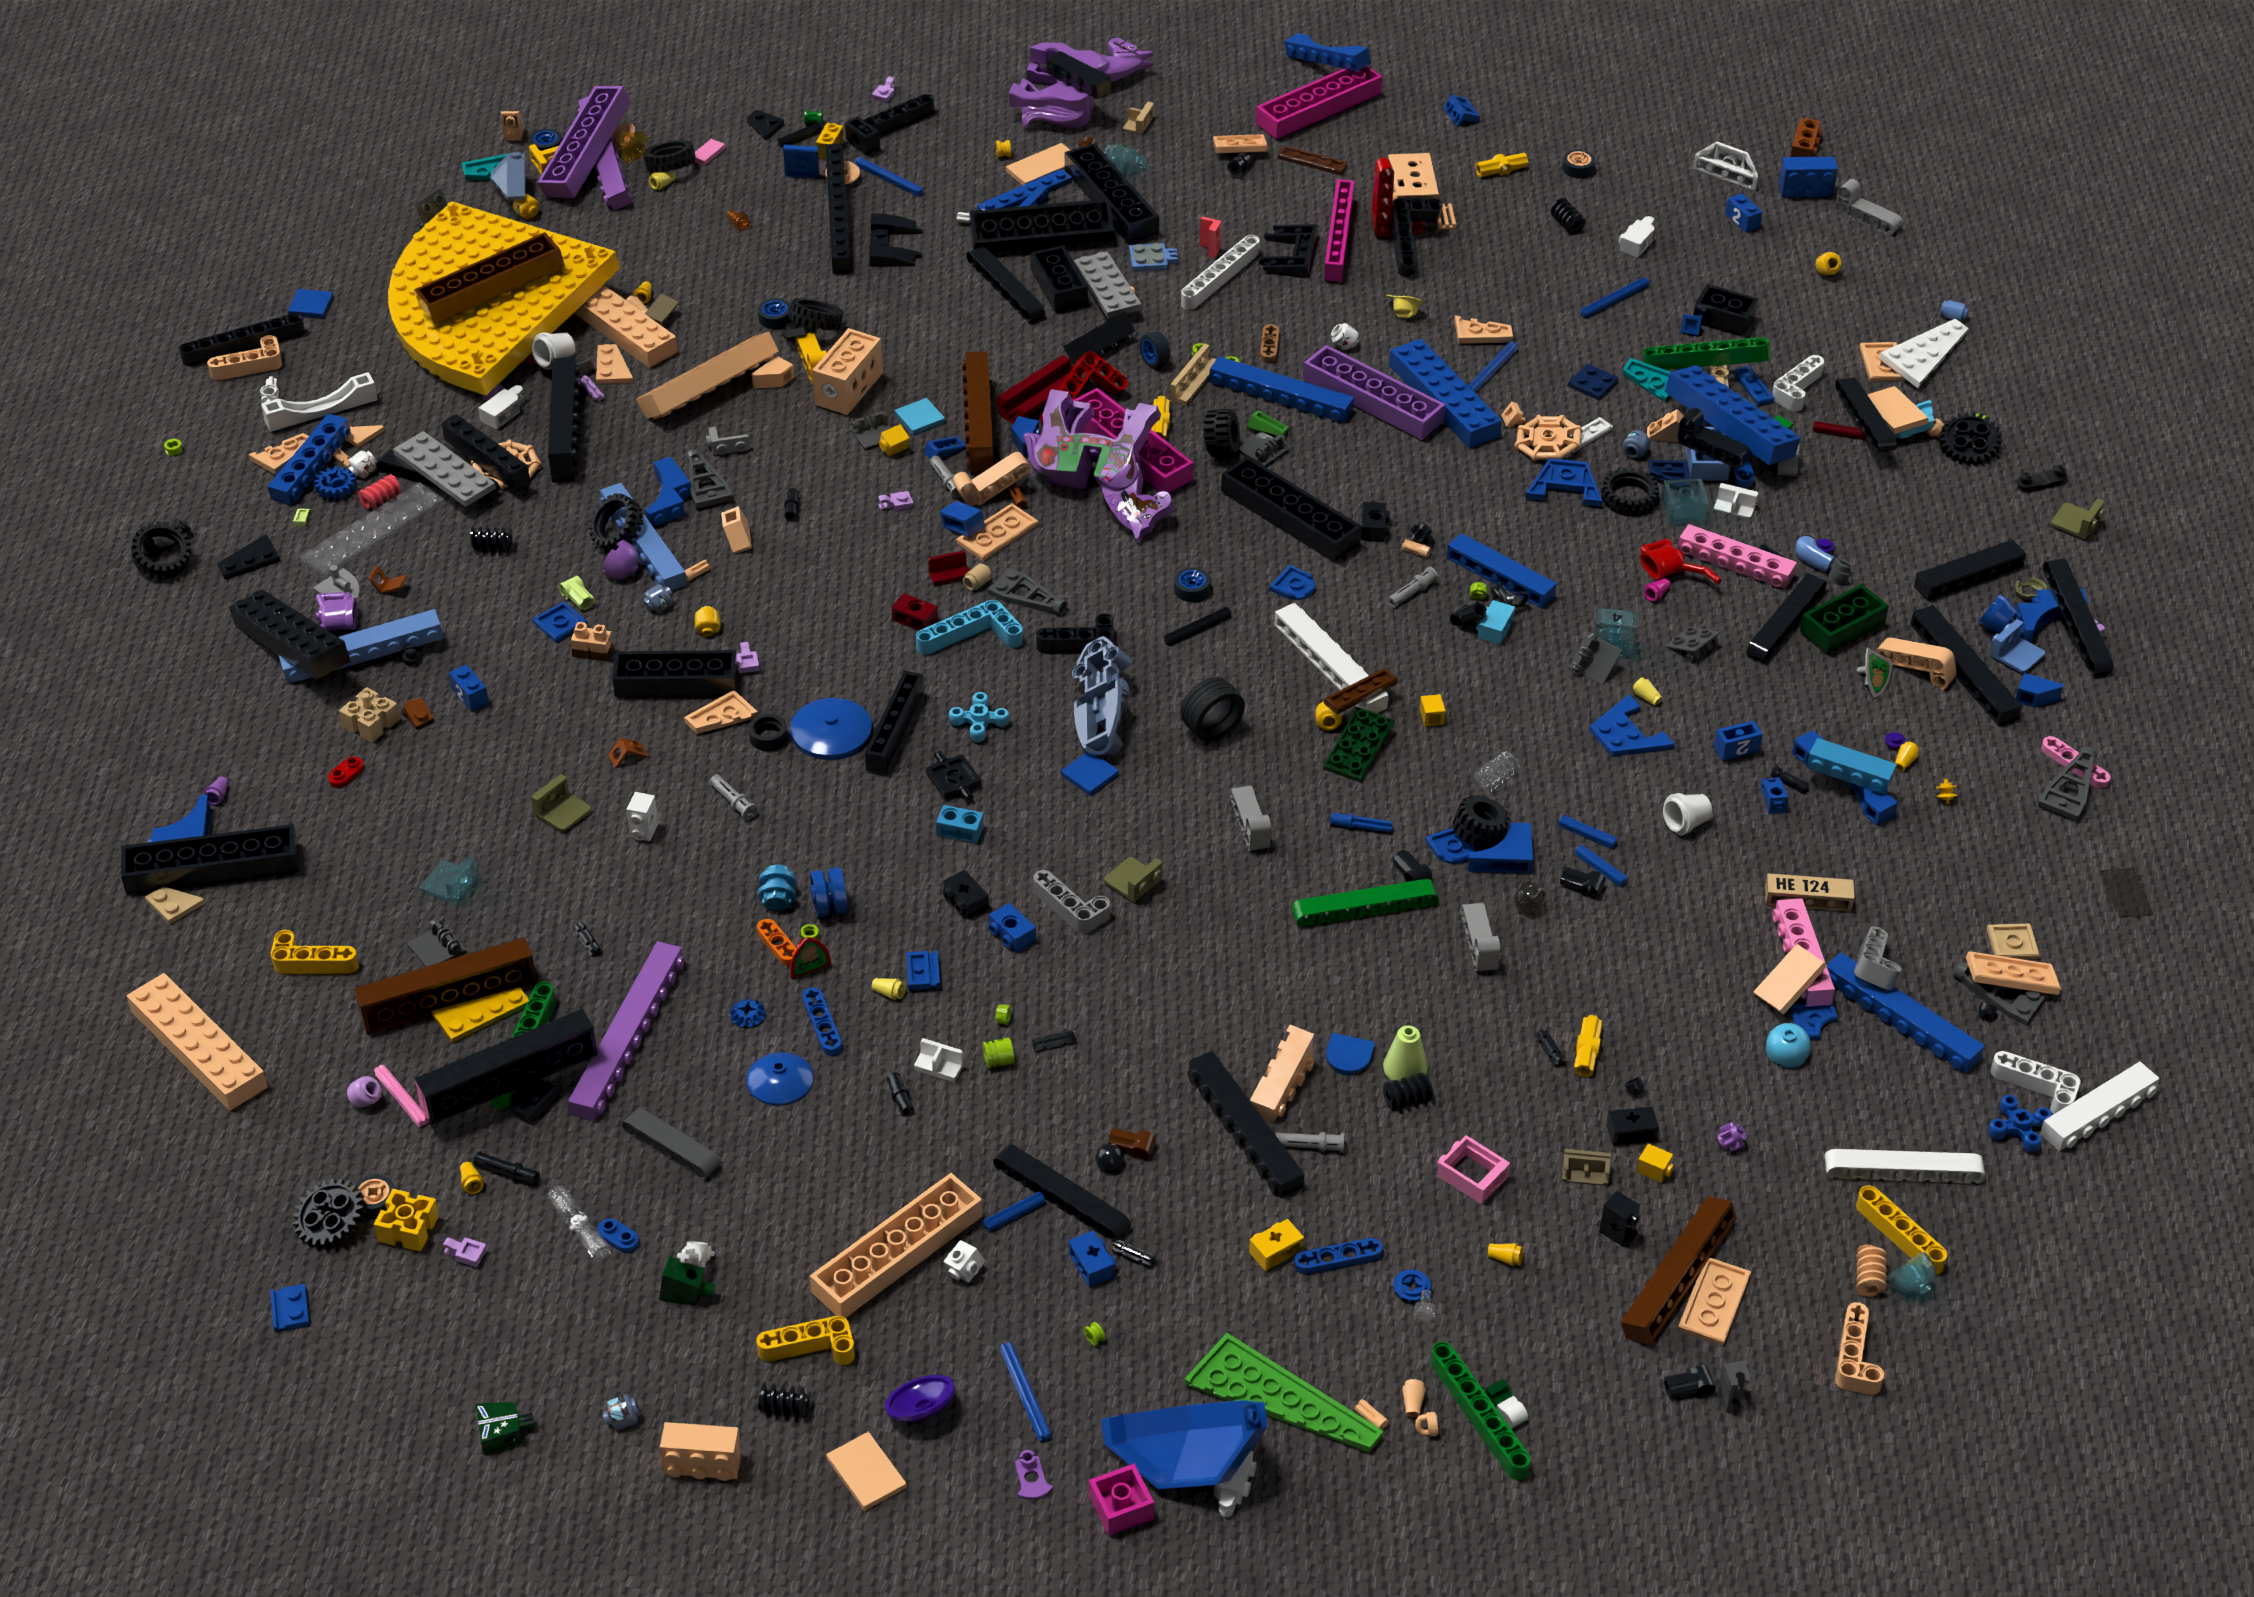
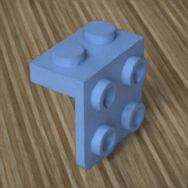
[1990,619,2045,674]

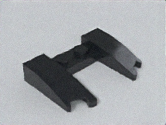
[869,213,923,266]
[1258,224,1318,278]

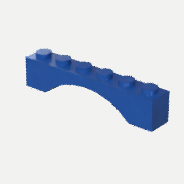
[1284,33,1371,71]
[1792,730,1898,826]

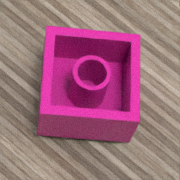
[1089,1464,1154,1536]

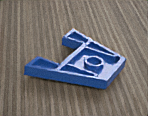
[1525,458,1602,507]
[1589,694,1675,756]

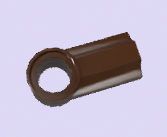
[1108,1128,1156,1161]

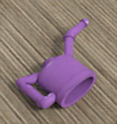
[316,591,358,631]

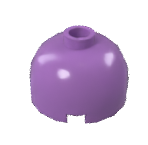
[602,540,639,580]

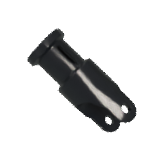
[1227,152,1255,175]

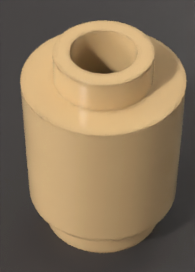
[963,564,991,591]

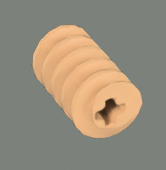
[1856,1245,1887,1297]

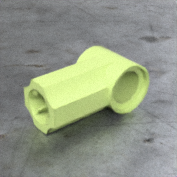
[559,576,595,610]

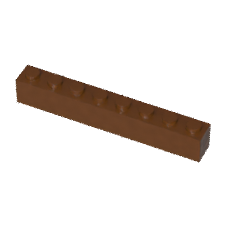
[1621,1196,1737,1345]

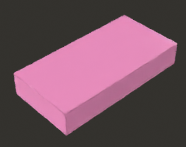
[695,139,725,166]

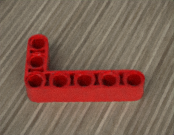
[1371,157,1424,238]
[1040,351,1128,425]

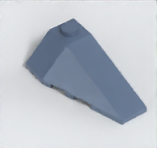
[491,152,526,200]

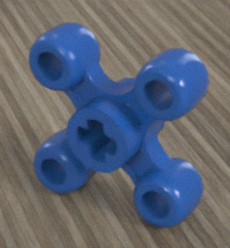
[1988,1095,2052,1153]

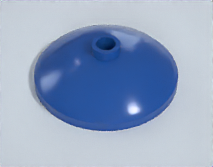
[746,1052,814,1106]

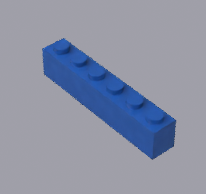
[1446,533,1557,609]

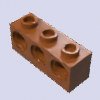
[1790,118,1822,157]

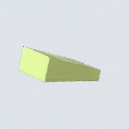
[293,509,310,527]

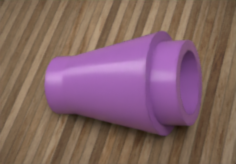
[204,777,229,805]

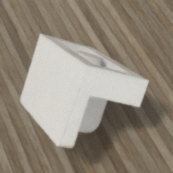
[1714,483,1758,519]
[914,1038,964,1083]

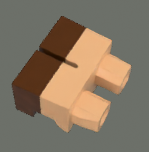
[571,622,614,661]

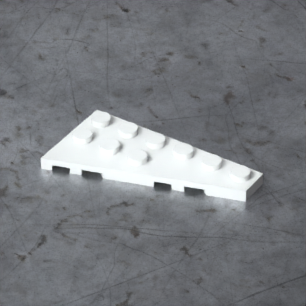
[1879,319,1968,388]

